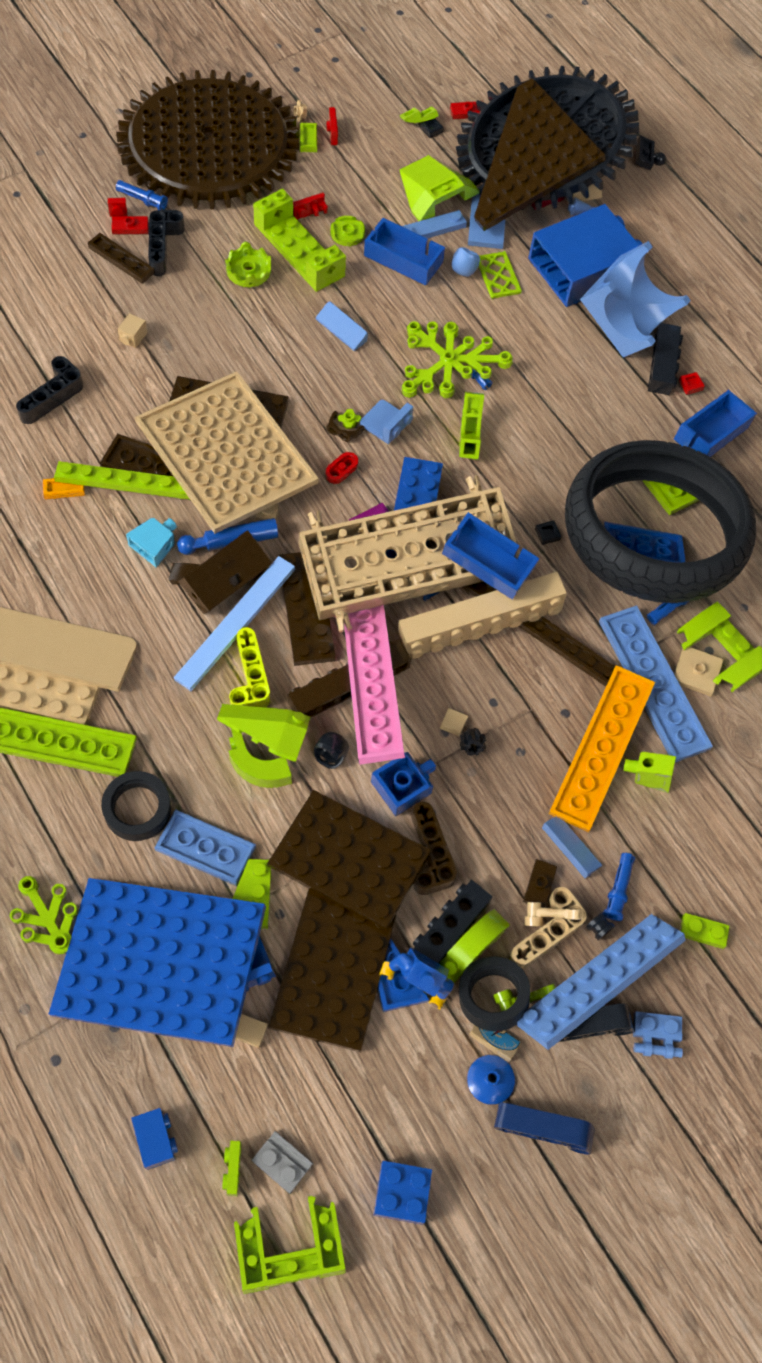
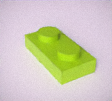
[680,913,730,949]
[222,1140,241,1196]

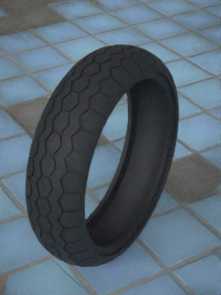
[565,440,756,603]

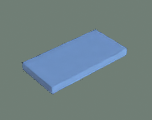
[468,194,505,249]
[155,809,256,886]

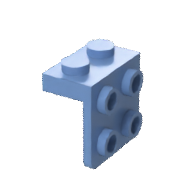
[360,400,413,445]

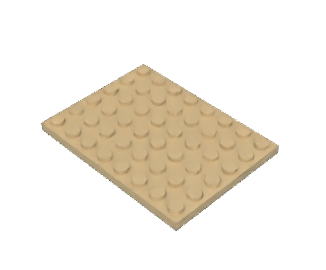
[135,371,319,534]

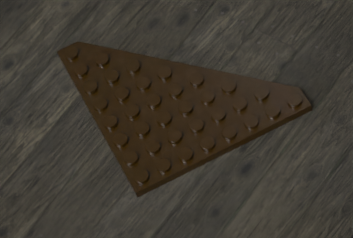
[474,78,606,231]

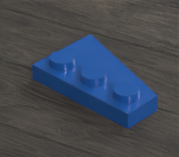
[378,938,429,1012]

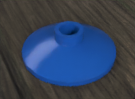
[467,1055,515,1105]

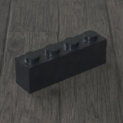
[647,323,683,395]

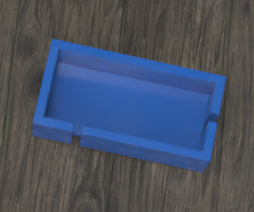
[364,218,445,285]
[674,390,757,458]
[442,512,539,600]

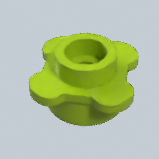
[338,409,361,429]

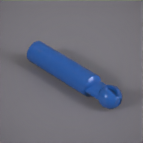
[177,518,279,555]

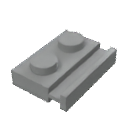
[251,1131,313,1194]

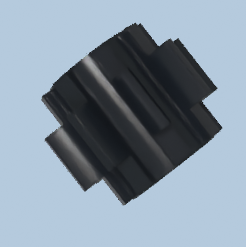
[460,728,486,756]

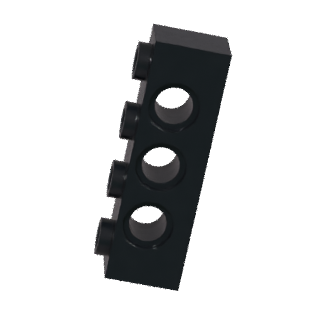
[412,879,493,963]

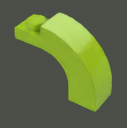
[459,392,484,459]
[228,729,292,788]
[439,909,510,983]

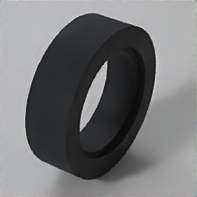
[101,771,171,841]
[459,956,530,1031]

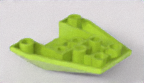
[399,155,480,221]

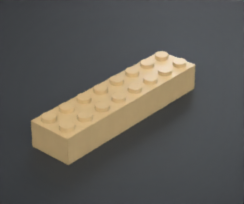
[398,572,567,659]

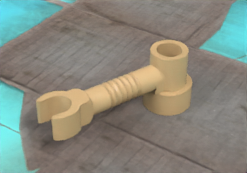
[525,902,583,926]

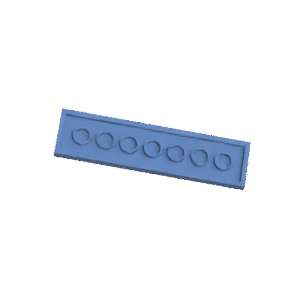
[599,606,713,763]
[517,914,686,1050]

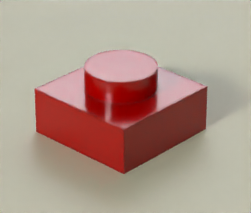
[107,197,128,217]
[679,372,705,395]

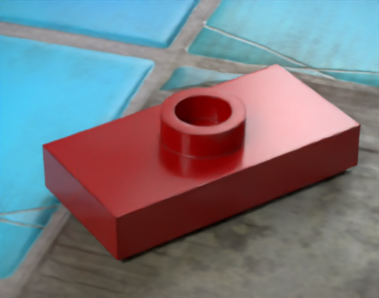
[450,101,483,119]
[326,107,338,145]
[111,216,149,234]

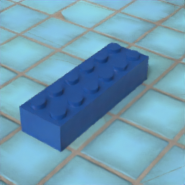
[385,457,443,559]

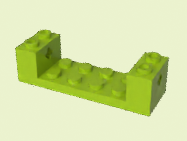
[253,188,346,292]

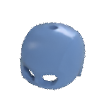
[452,247,480,277]

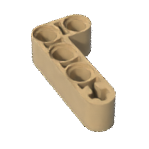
[509,887,587,969]

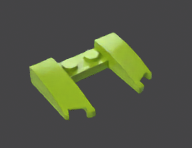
[677,601,762,692]
[234,1196,346,1294]

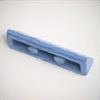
[316,301,368,351]
[542,816,602,879]

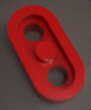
[325,452,358,484]

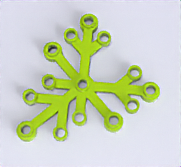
[402,321,513,398]

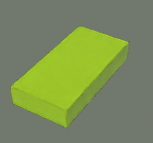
[300,123,317,152]

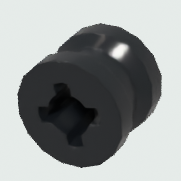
[586,912,615,941]

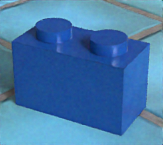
[131,1108,178,1170]

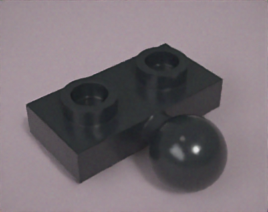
[635,135,666,170]

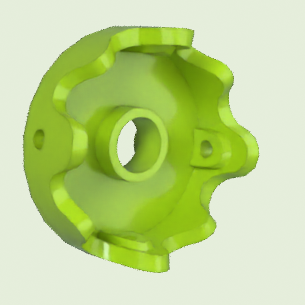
[225,242,271,288]

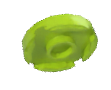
[330,215,365,246]

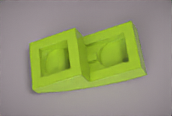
[400,106,439,123]

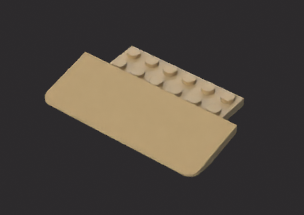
[0,607,137,725]

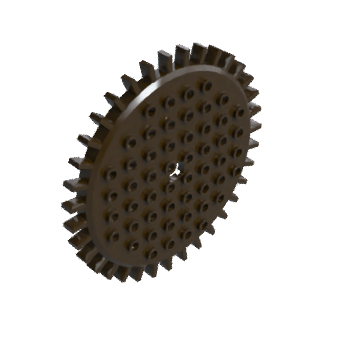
[116,70,299,210]

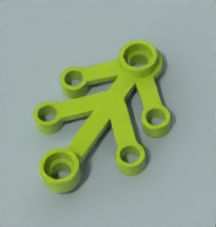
[9,876,78,955]

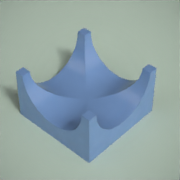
[580,241,691,357]

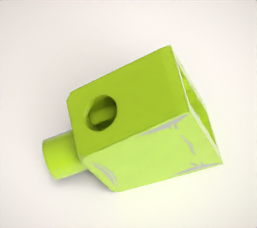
[623,752,676,793]

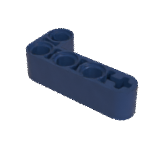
[494,1102,595,1155]

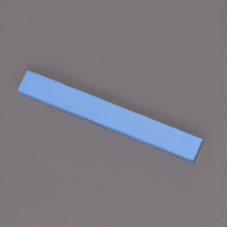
[174,556,295,691]

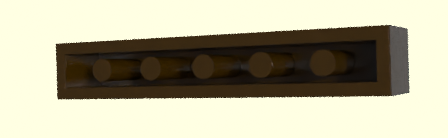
[288,639,411,718]

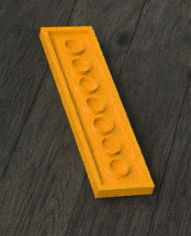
[548,665,655,833]

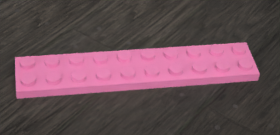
[344,605,405,765]

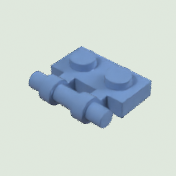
[633,1011,683,1059]

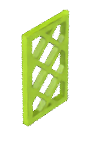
[478,251,522,299]

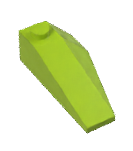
[217,704,310,762]

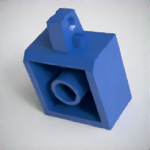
[371,752,436,817]

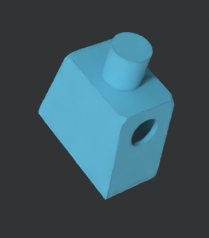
[126,518,177,567]

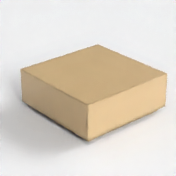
[440,708,468,737]

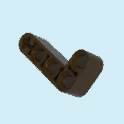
[412,801,457,895]

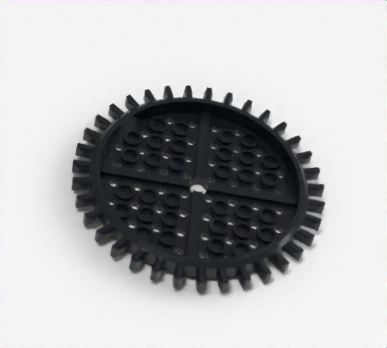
[456,66,640,211]

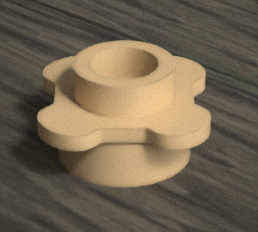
[293,100,307,122]

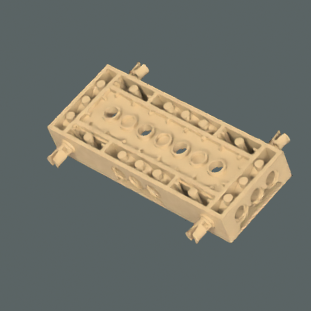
[299,475,520,633]

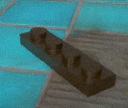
[87,233,155,284]

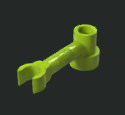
[493,984,556,1011]

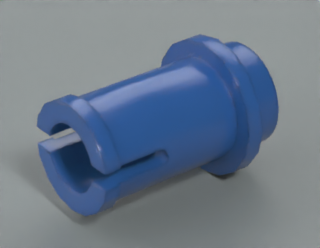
[471,369,493,390]

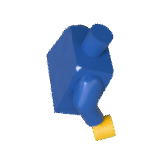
[379,947,454,1010]

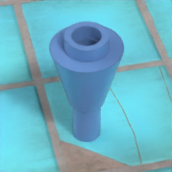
[568,197,596,215]

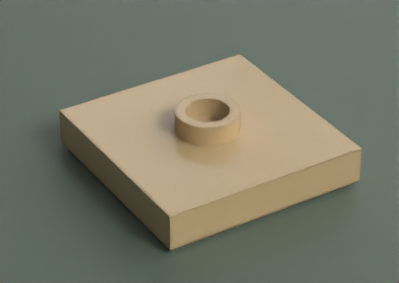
[674,647,724,697]

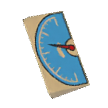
[469,1026,521,1062]

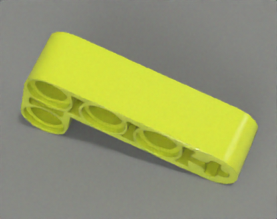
[229,627,270,707]

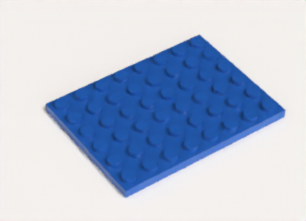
[48,878,266,1047]

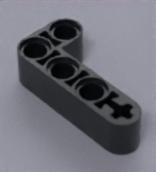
[148,210,185,276]
[16,356,83,424]
[559,1003,634,1042]

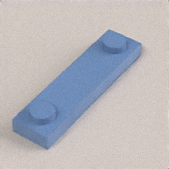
[402,210,467,238]

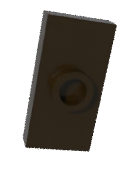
[522,859,557,908]

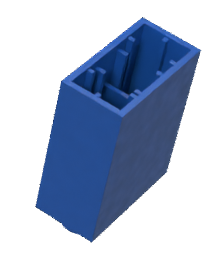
[528,204,643,307]

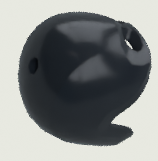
[314,731,349,769]

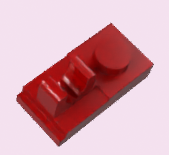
[293,192,328,220]

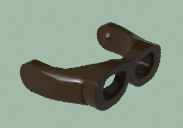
[326,410,364,442]

